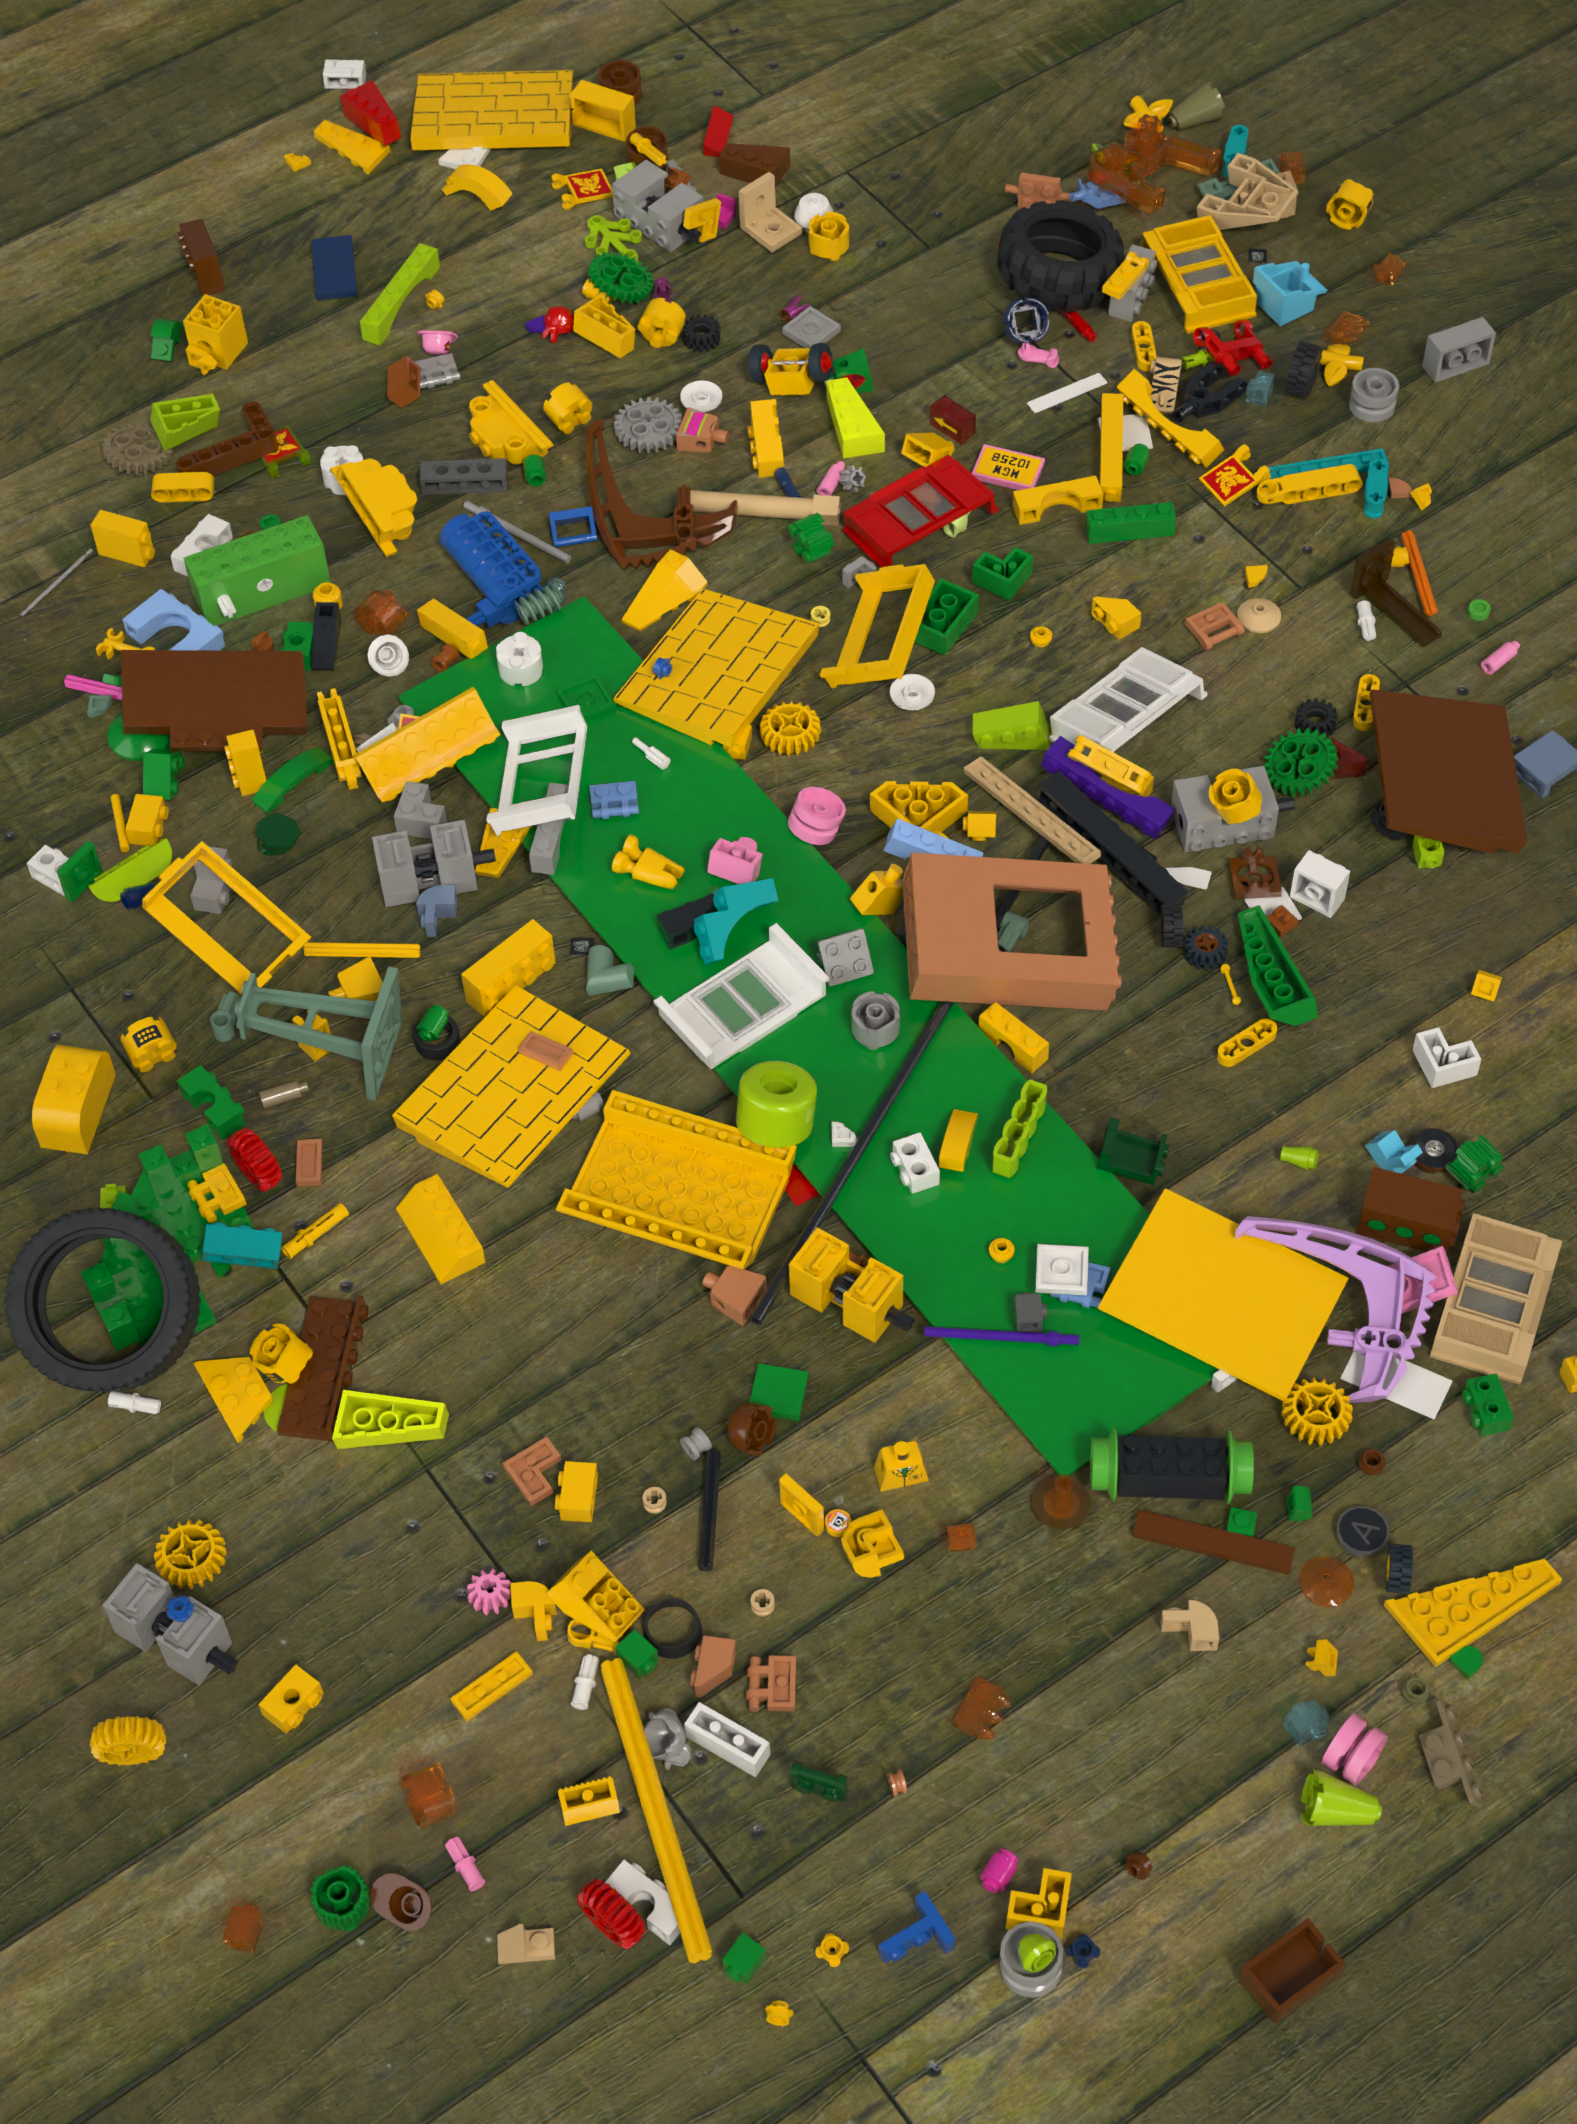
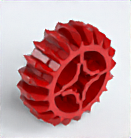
[227,1128,282,1191]
[577,1879,646,1949]

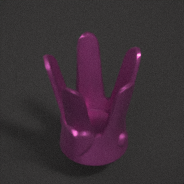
[653,278,674,303]
[780,294,810,323]

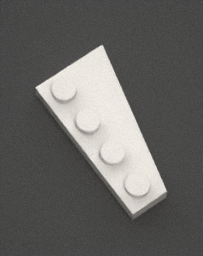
[438,147,492,169]

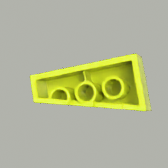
[826,378,885,459]

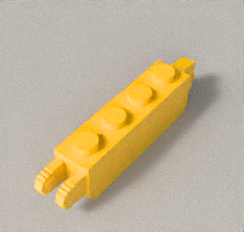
[317,688,362,790]

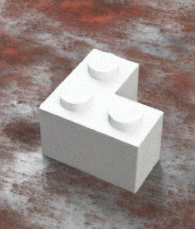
[1413,1027,1481,1088]

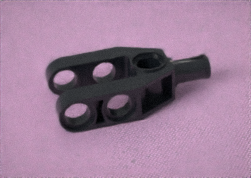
[1172,361,1247,422]

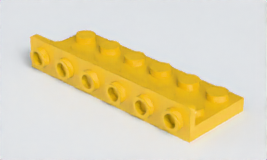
[354,687,500,803]

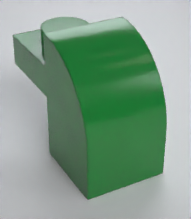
[151,318,183,362]

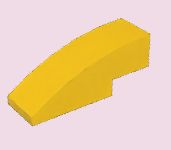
[939,1109,978,1172]

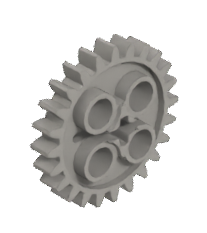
[614,397,682,453]

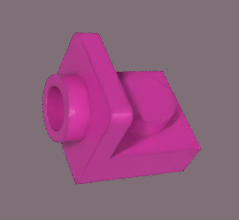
[716,193,736,229]

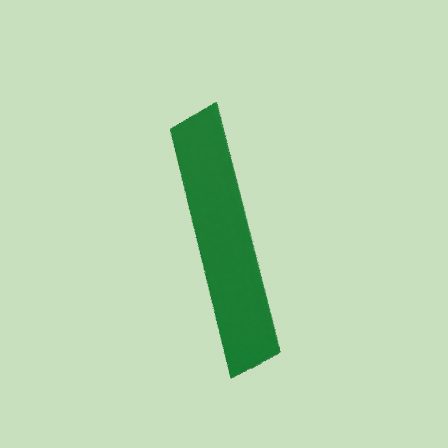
[399,597,1220,1478]

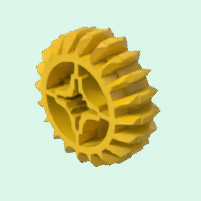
[760,701,821,757]
[1282,1377,1353,1446]
[154,1519,227,1590]
[90,1715,166,1766]

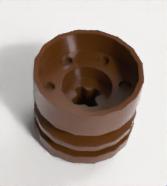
[626,126,668,172]

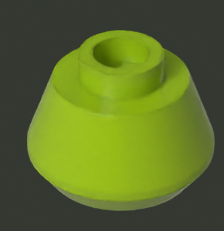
[1018,1934,1056,1972]

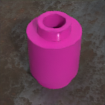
[980,1849,1018,1893]

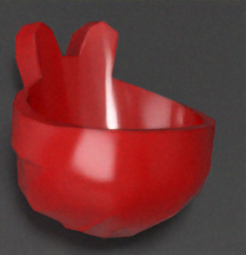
[542,305,574,343]

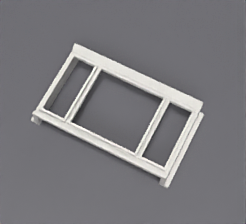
[487,705,587,837]

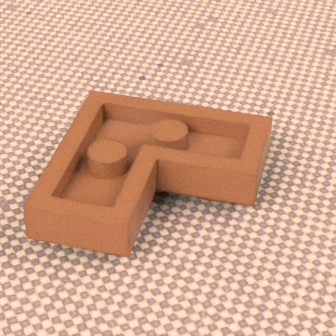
[503,1436,561,1506]

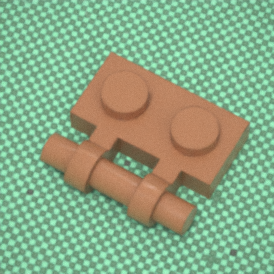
[746,1656,796,1712]

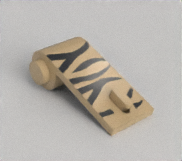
[1150,357,1182,414]

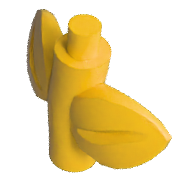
[1124,96,1173,133]
[1320,344,1364,387]

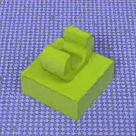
[100,1184,127,1208]

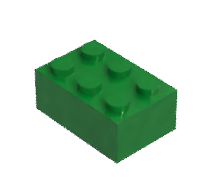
[915,578,979,656]

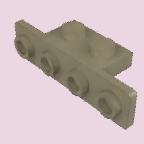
[1419,1699,1484,1808]

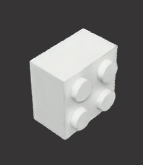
[1290,850,1350,918]

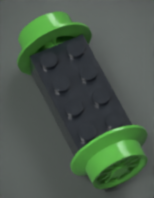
[1090,1427,1254,1504]

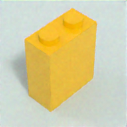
[91,510,155,567]

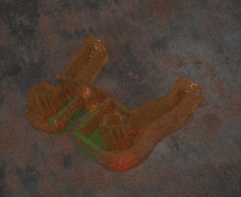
[1088,114,1223,215]

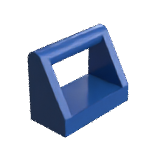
[549,506,597,547]

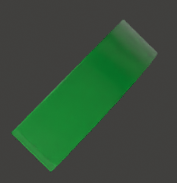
[252,747,334,815]

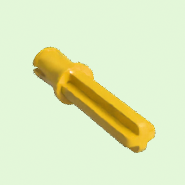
[630,133,667,166]

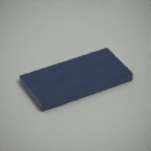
[311,235,357,300]

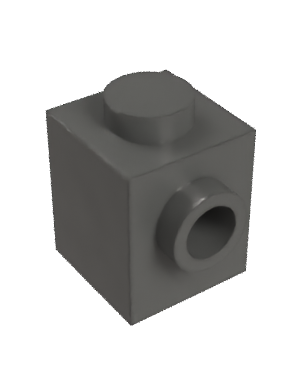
[1014,1292,1047,1333]

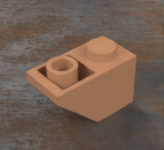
[690,1635,736,1697]

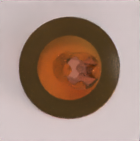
[1033,1474,1091,1530]

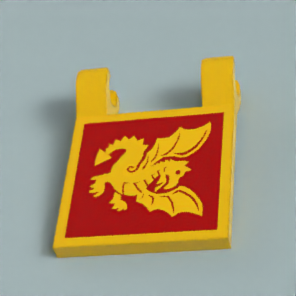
[552,169,613,210]
[1199,444,1271,507]

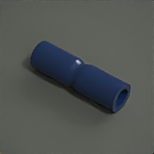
[774,467,802,498]

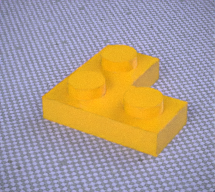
[683,198,721,242]

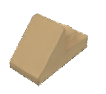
[497,1924,555,1964]

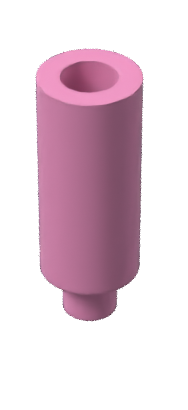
[817,461,845,496]
[1481,641,1520,675]

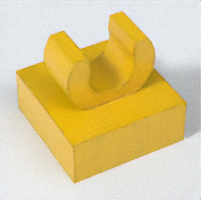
[1471,970,1502,1002]
[1306,1639,1338,1677]

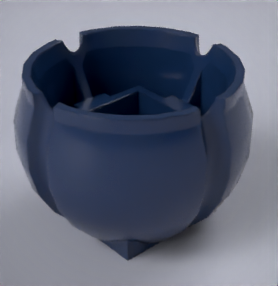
[1002,297,1050,345]

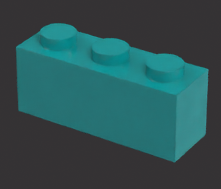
[202,1223,282,1269]

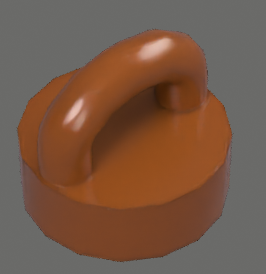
[251,631,274,651]

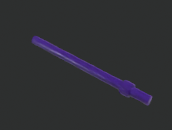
[925,1326,1079,1347]

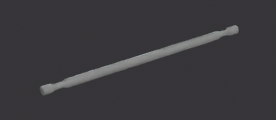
[20,548,93,617]

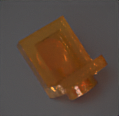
[1373,253,1407,285]
[946,1523,977,1553]

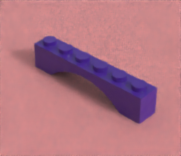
[1041,736,1175,840]

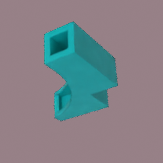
[694,878,778,965]

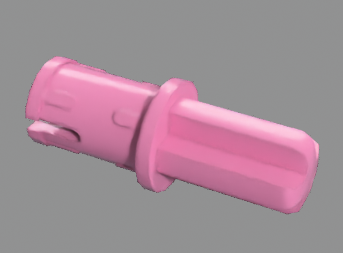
[445,1837,486,1892]

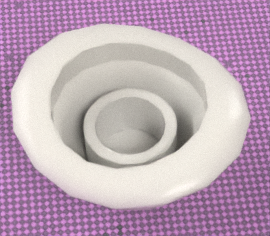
[368,634,409,677]

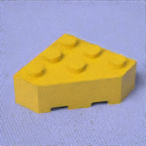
[870,781,968,832]

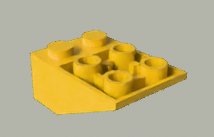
[546,1551,645,1642]

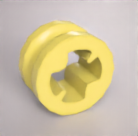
[810,606,830,627]

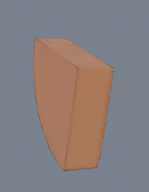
[1388,478,1413,499]

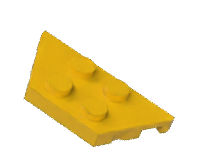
[193,1357,273,1443]

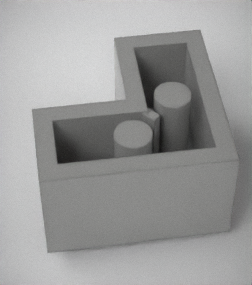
[394,781,447,839]
[190,846,232,914]

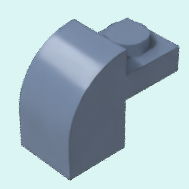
[416,885,458,937]

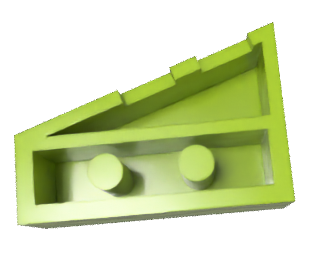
[150,394,220,451]
[973,701,1051,750]

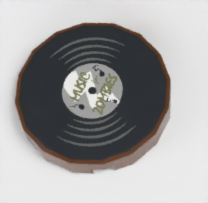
[1409,1128,1459,1174]

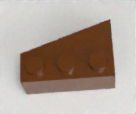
[719,143,790,188]

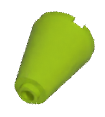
[1300,1769,1382,1826]

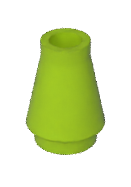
[1280,1146,1319,1171]

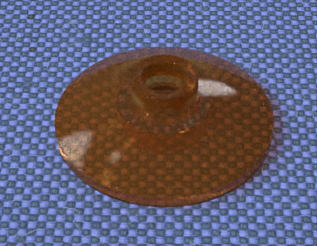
[1300,1557,1354,1607]

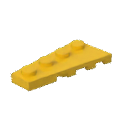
[313,120,390,174]

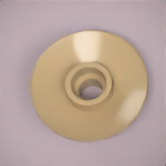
[1237,598,1281,633]

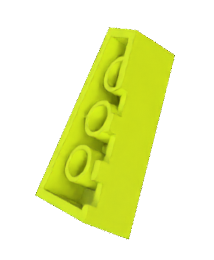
[332,1390,449,1449]

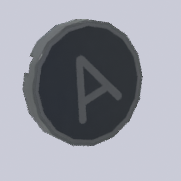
[1336,1506,1390,1558]

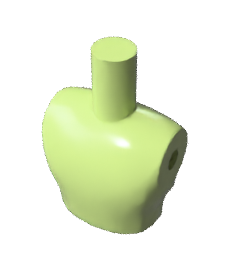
[943,507,971,538]

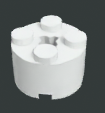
[320,445,363,495]
[496,632,543,686]

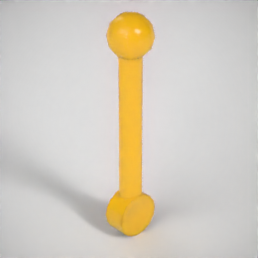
[1221,964,1241,1005]

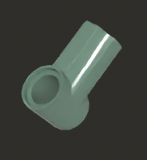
[997,911,1030,952]
[210,992,242,1042]

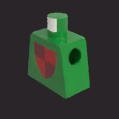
[825,348,874,393]

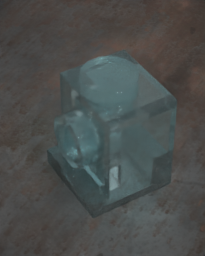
[1246,371,1275,407]

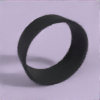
[643,1599,702,1659]

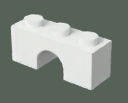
[171,514,233,577]
[605,1860,680,1945]

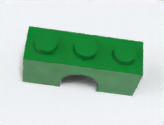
[177,1065,246,1141]

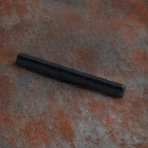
[698,1449,721,1571]

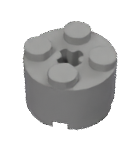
[851,991,900,1050]

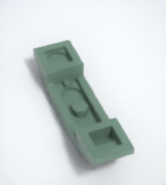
[1197,158,1279,200]

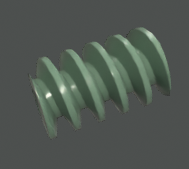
[514,583,564,625]

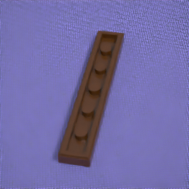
[1132,1510,1295,1575]

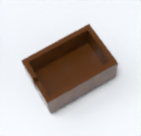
[1238,1918,1346,2025]

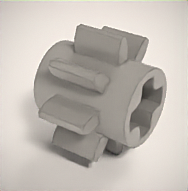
[838,465,866,492]

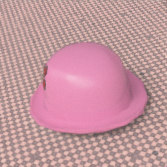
[417,330,458,356]

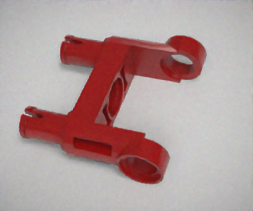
[1193,319,1273,376]

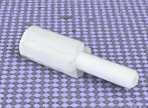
[632,738,671,770]

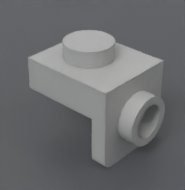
[843,556,877,589]

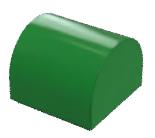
[1287,1485,1313,1521]

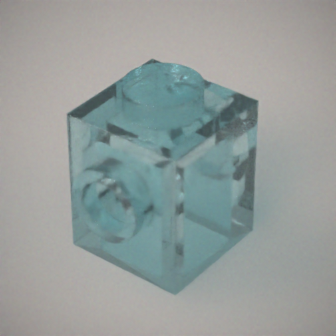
[1283,1699,1329,1747]

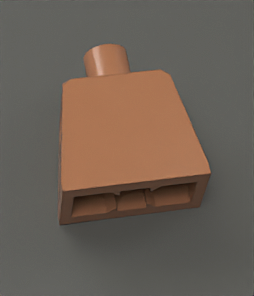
[703,1266,767,1326]

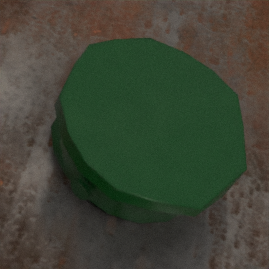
[256,813,301,856]

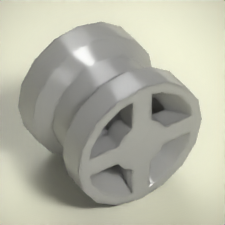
[680,1427,712,1461]

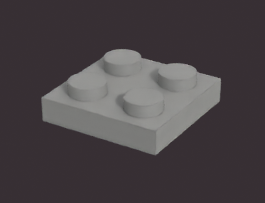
[782,306,841,348]

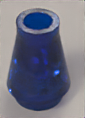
[120,882,155,910]

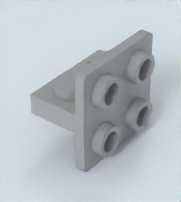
[816,928,874,986]

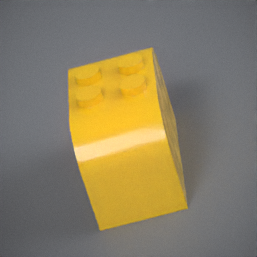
[32,1044,116,1155]

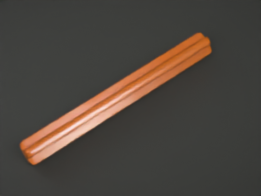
[1401,530,1438,617]

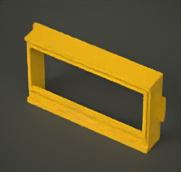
[820,564,935,688]
[142,841,311,996]

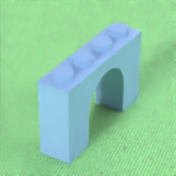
[122,589,225,651]

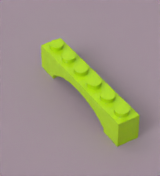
[360,243,440,346]

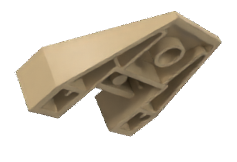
[1197,153,1298,230]

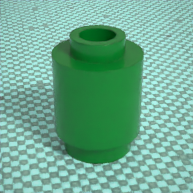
[1123,443,1150,475]
[523,454,547,487]
[416,1004,449,1042]

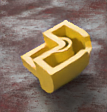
[841,1510,904,1578]

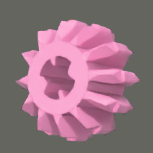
[467,1568,511,1616]

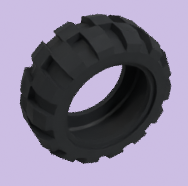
[997,200,1125,312]

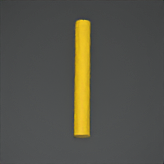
[111,794,130,852]

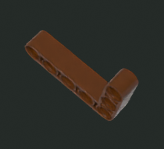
[176,401,279,476]

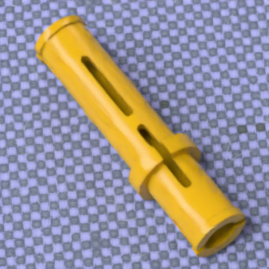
[281,1203,349,1260]

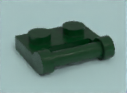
[790,1761,848,1802]

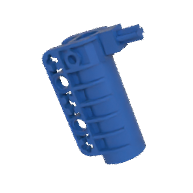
[440,511,542,628]

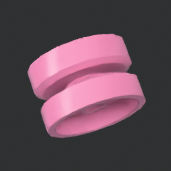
[788,787,846,845]
[1321,1713,1388,1787]

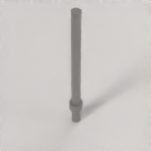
[463,500,571,563]

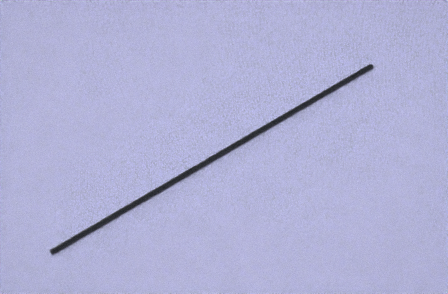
[750,682,1143,1325]

